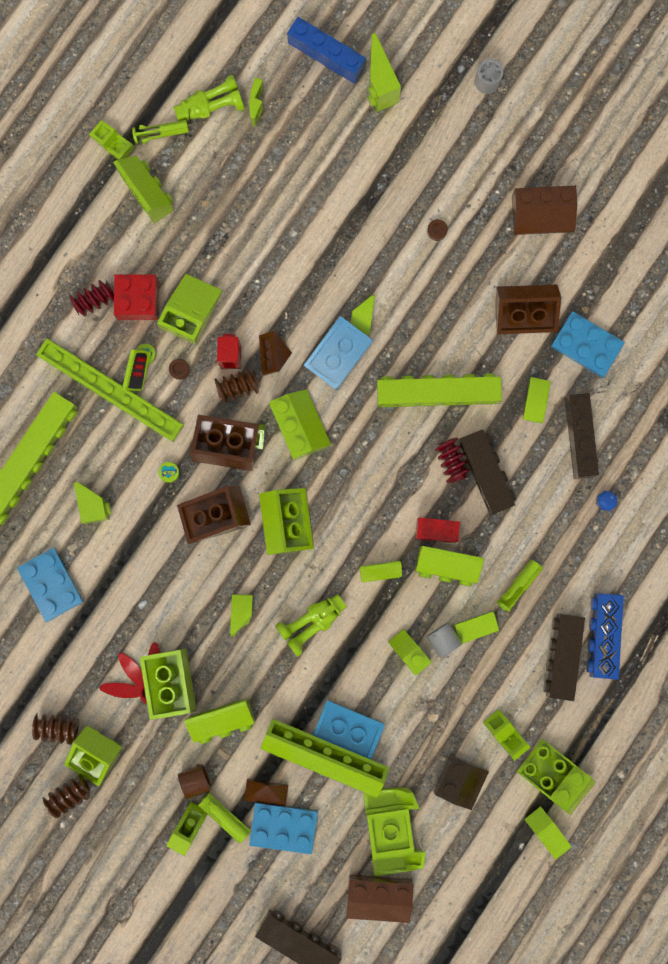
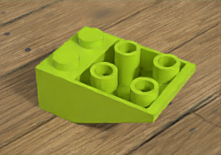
[157,274,223,345]
[516,739,596,815]

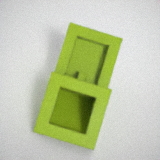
[483,709,531,761]
[524,807,572,860]

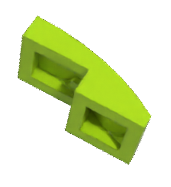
[249,77,264,127]
[89,120,135,160]
[522,377,551,424]

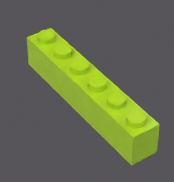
[377,373,502,407]
[260,719,389,798]

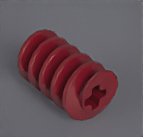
[69,278,114,317]
[435,437,471,483]

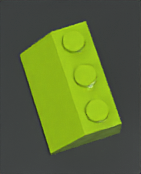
[113,156,174,224]
[269,389,331,461]
[259,488,314,555]
[414,546,485,587]
[140,648,197,720]
[184,698,256,745]

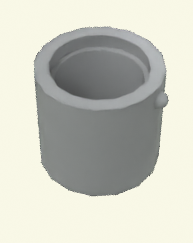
[474,59,503,94]
[426,622,463,658]

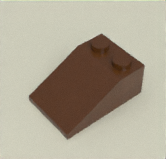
[177,486,251,544]

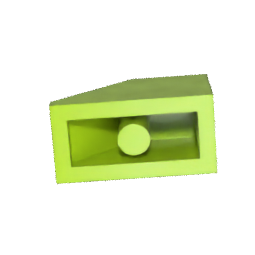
[74,482,112,525]
[388,629,432,676]
[166,801,208,856]

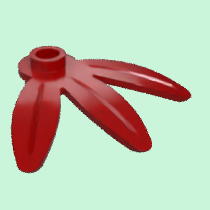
[99,642,161,704]

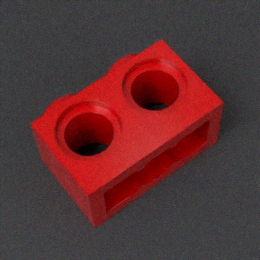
[217,334,241,369]
[415,517,460,543]

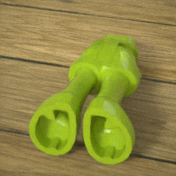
[173,75,245,121]
[275,594,347,657]

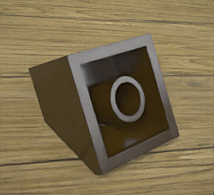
[433,753,489,810]

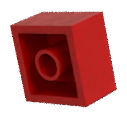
[114,274,159,320]

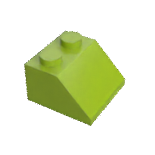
[64,725,122,787]

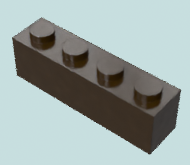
[565,393,599,479]
[458,429,516,516]
[543,614,585,701]
[255,909,342,964]

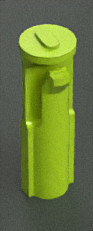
[132,120,189,144]
[496,559,543,612]
[198,792,251,844]

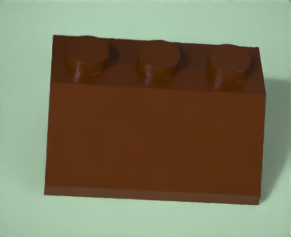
[512,185,578,235]
[495,284,562,334]
[190,414,259,471]
[346,875,414,923]

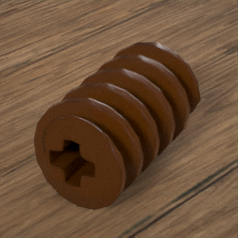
[214,369,259,403]
[32,713,79,745]
[42,773,90,818]

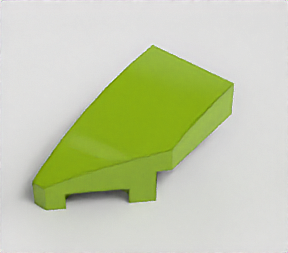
[351,295,375,335]
[230,595,253,637]

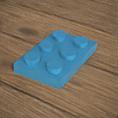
[551,311,625,378]
[304,316,373,390]
[17,548,84,622]
[313,700,385,760]
[249,802,318,854]

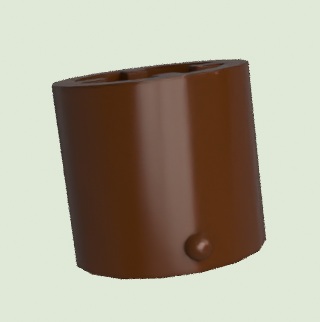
[178,764,212,800]

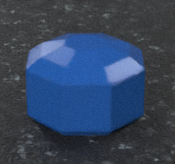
[596,491,617,511]

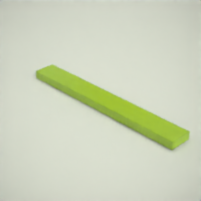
[36,338,184,442]

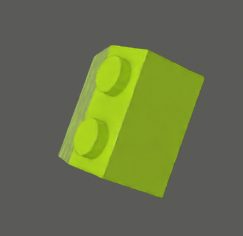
[367,33,401,112]

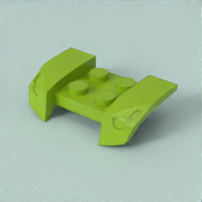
[363,788,426,876]

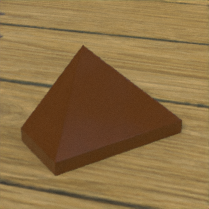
[259,331,292,376]
[244,779,288,806]

